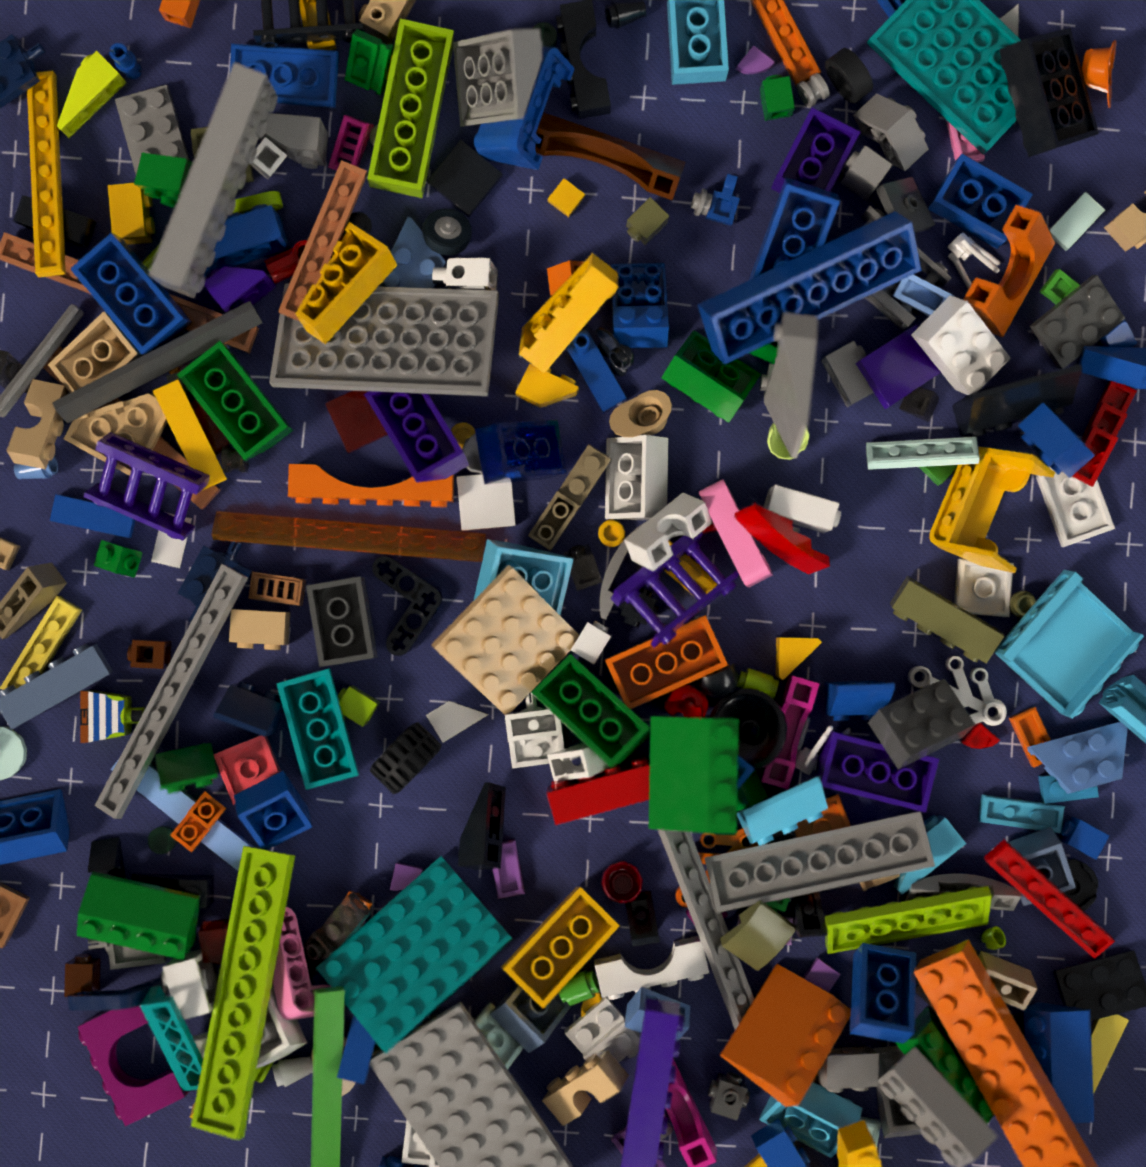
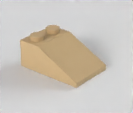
[48,311,143,393]

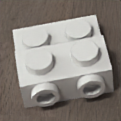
[564,997,641,1064]

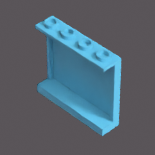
[994,570,1144,719]

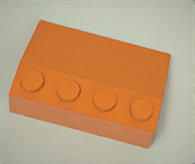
[720,964,851,1107]

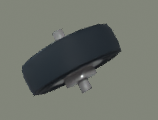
[423,208,472,256]

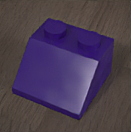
[204,266,277,312]

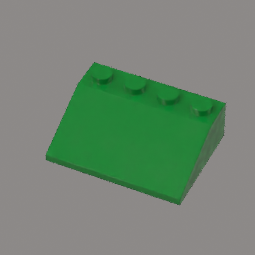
[648,716,738,834]

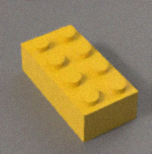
[501,886,620,1008]

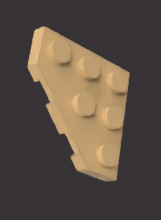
[64,393,168,476]

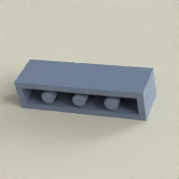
[0,643,113,730]

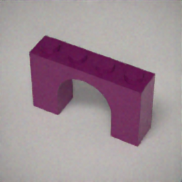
[78,1005,189,1126]

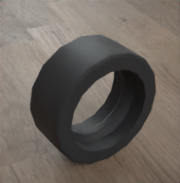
[825,48,873,104]

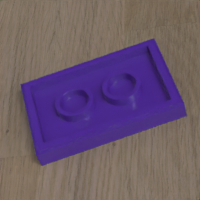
[855,324,941,409]

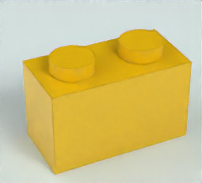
[108,183,155,245]

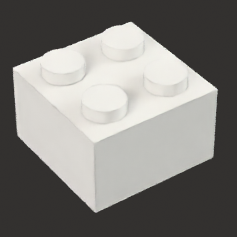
[162,947,218,1020]

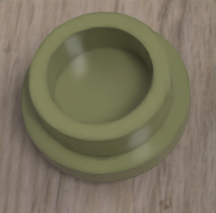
[1009,591,1036,618]

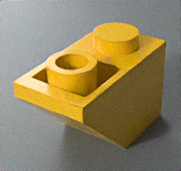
[515,363,579,408]

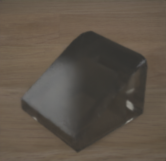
[899,387,939,422]

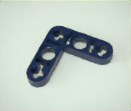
[67,978,170,1011]

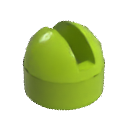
[981,926,1006,950]

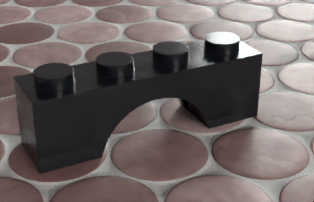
[555,0,611,119]

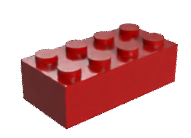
[547,756,650,825]

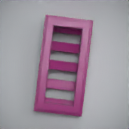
[328,115,373,171]

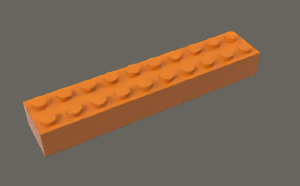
[914,940,1098,1167]

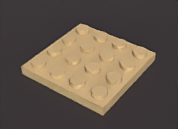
[431,565,579,715]

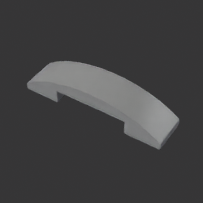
[599,520,648,620]
[905,874,1021,911]

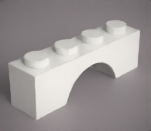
[594,936,709,1000]

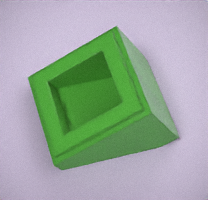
[919,465,957,486]

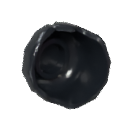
[697,663,738,697]

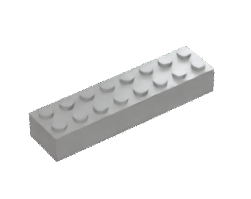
[149,63,277,298]

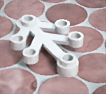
[908,656,1007,726]

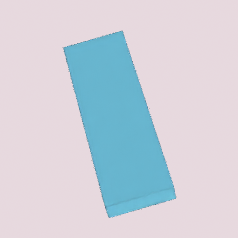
[978,794,1065,833]

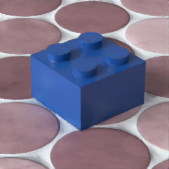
[1018,403,1095,478]
[234,770,313,850]

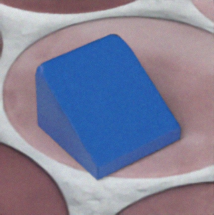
[1099,320,1137,347]

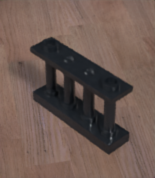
[253,0,365,48]

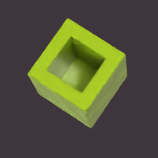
[338,685,380,727]

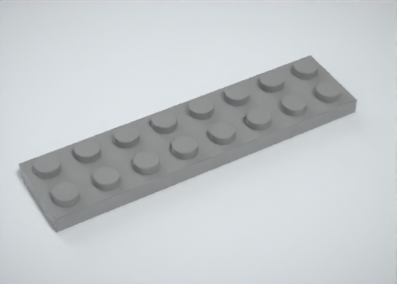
[705,811,935,913]

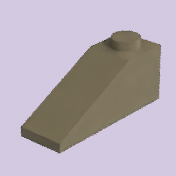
[0,563,67,639]

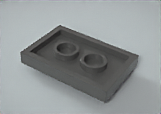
[1030,275,1125,369]

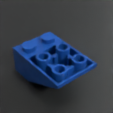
[611,263,669,348]

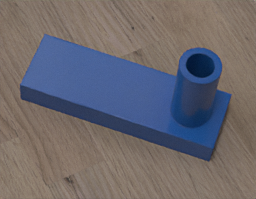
[566,329,627,413]

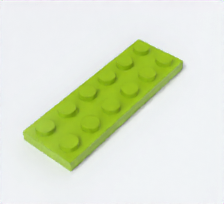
[825,886,992,954]

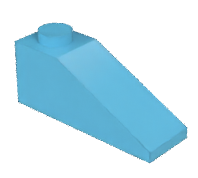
[893,814,966,895]

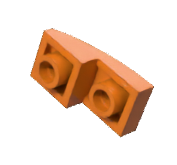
[170,792,227,852]

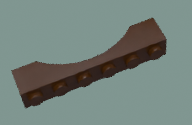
[535,112,686,200]

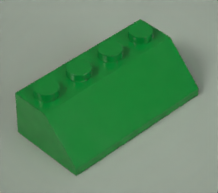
[177,341,293,461]
[532,654,650,768]
[77,872,200,960]
[895,1007,994,1124]

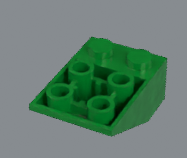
[155,742,218,794]

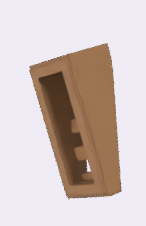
[248,572,307,606]

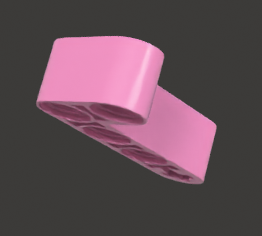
[699,479,773,587]
[272,907,331,1020]

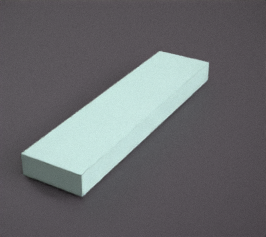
[866,437,980,470]

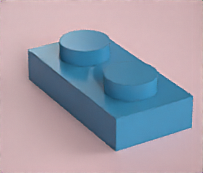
[1038,774,1099,804]

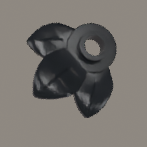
[595,328,634,376]

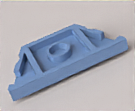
[378,217,447,288]
[1027,722,1128,794]

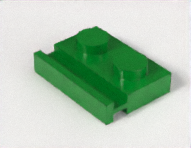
[345,29,393,95]

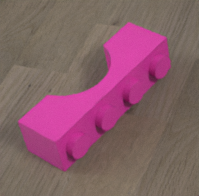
[759,675,819,789]
[666,1059,717,1167]

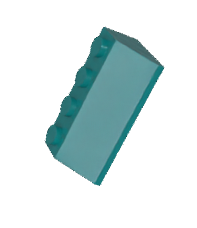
[276,669,359,790]

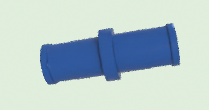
[109,43,142,79]

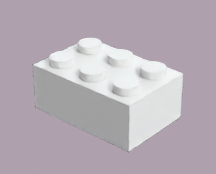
[911,295,1011,396]

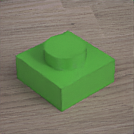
[1039,269,1080,305]

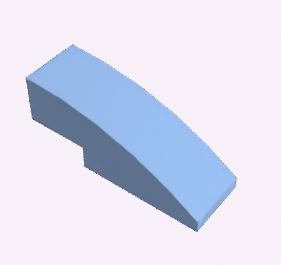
[893,275,955,316]

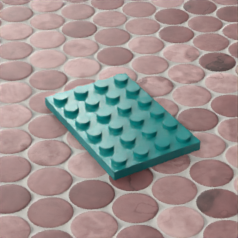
[867,0,1021,155]
[316,856,513,1054]

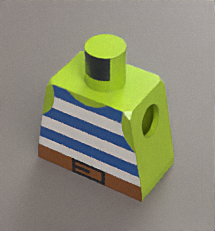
[80,690,145,743]

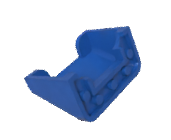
[474,46,575,170]

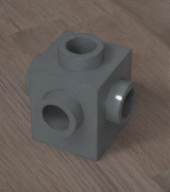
[708,1072,750,1120]

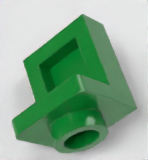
[94,540,142,577]

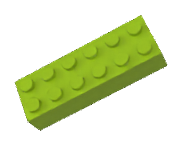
[367,19,454,198]

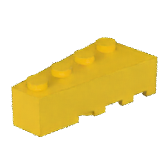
[295,222,397,345]
[519,253,618,373]
[837,1120,882,1167]

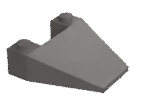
[760,312,818,458]

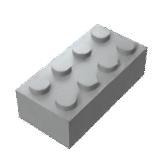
[877,1047,998,1167]

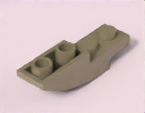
[528,444,612,551]

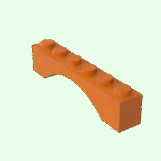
[288,464,455,508]

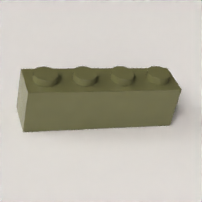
[890,576,1004,664]

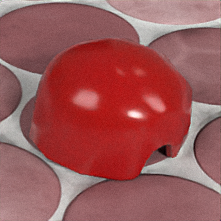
[664,685,708,717]

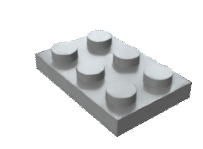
[115,85,189,174]

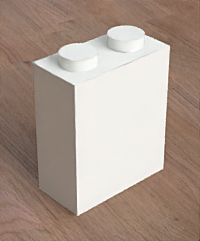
[763,485,841,533]

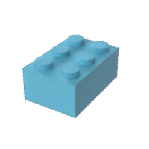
[667,0,729,85]

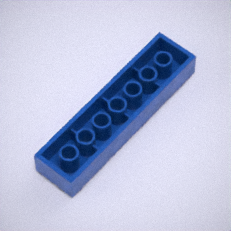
[698,211,922,364]

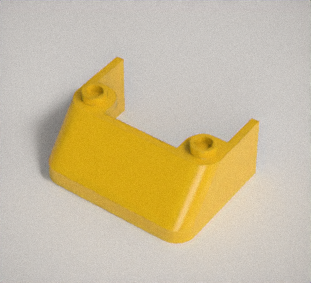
[929,446,1055,573]

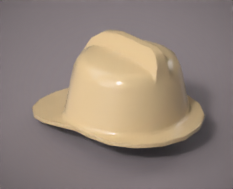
[609,390,672,438]

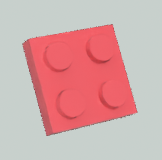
[213,735,281,805]

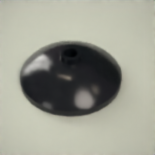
[710,689,787,771]

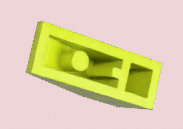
[57,51,127,138]

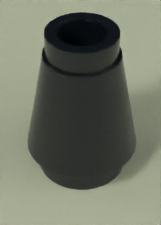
[605,0,647,29]

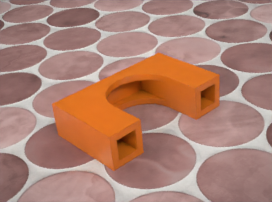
[963,205,1055,337]

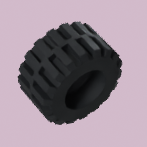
[370,722,442,795]

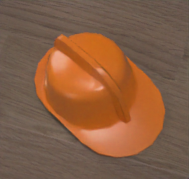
[1082,40,1116,108]

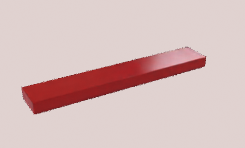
[984,839,1115,959]

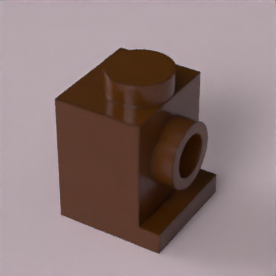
[127,640,172,669]

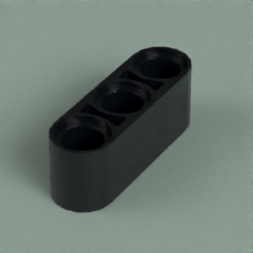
[13,195,96,248]

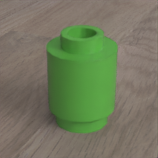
[559,971,600,1006]

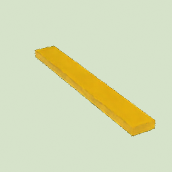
[27,70,66,278]

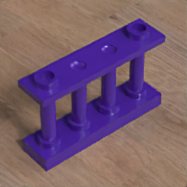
[83,432,210,541]
[611,532,739,648]

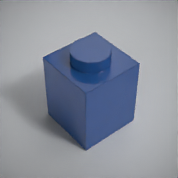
[1060,817,1109,860]

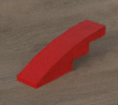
[1072,381,1137,487]
[734,504,830,574]

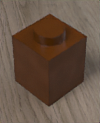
[64,954,101,997]

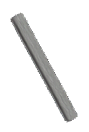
[0,304,84,418]

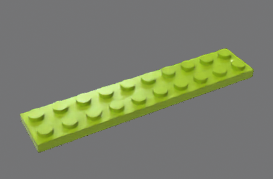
[191,846,295,1140]

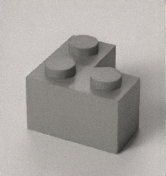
[853,94,929,171]

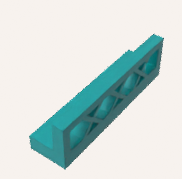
[140,986,203,1091]

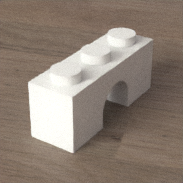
[624,493,712,571]

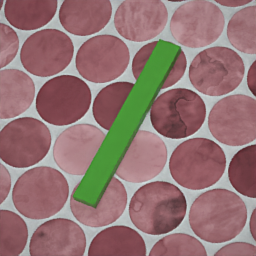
[311,986,345,1167]

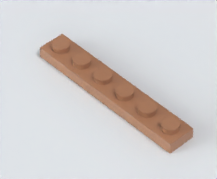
[278,160,368,322]

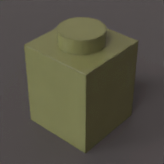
[626,197,669,245]

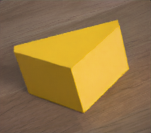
[776,637,822,680]

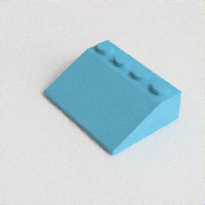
[474,539,574,615]

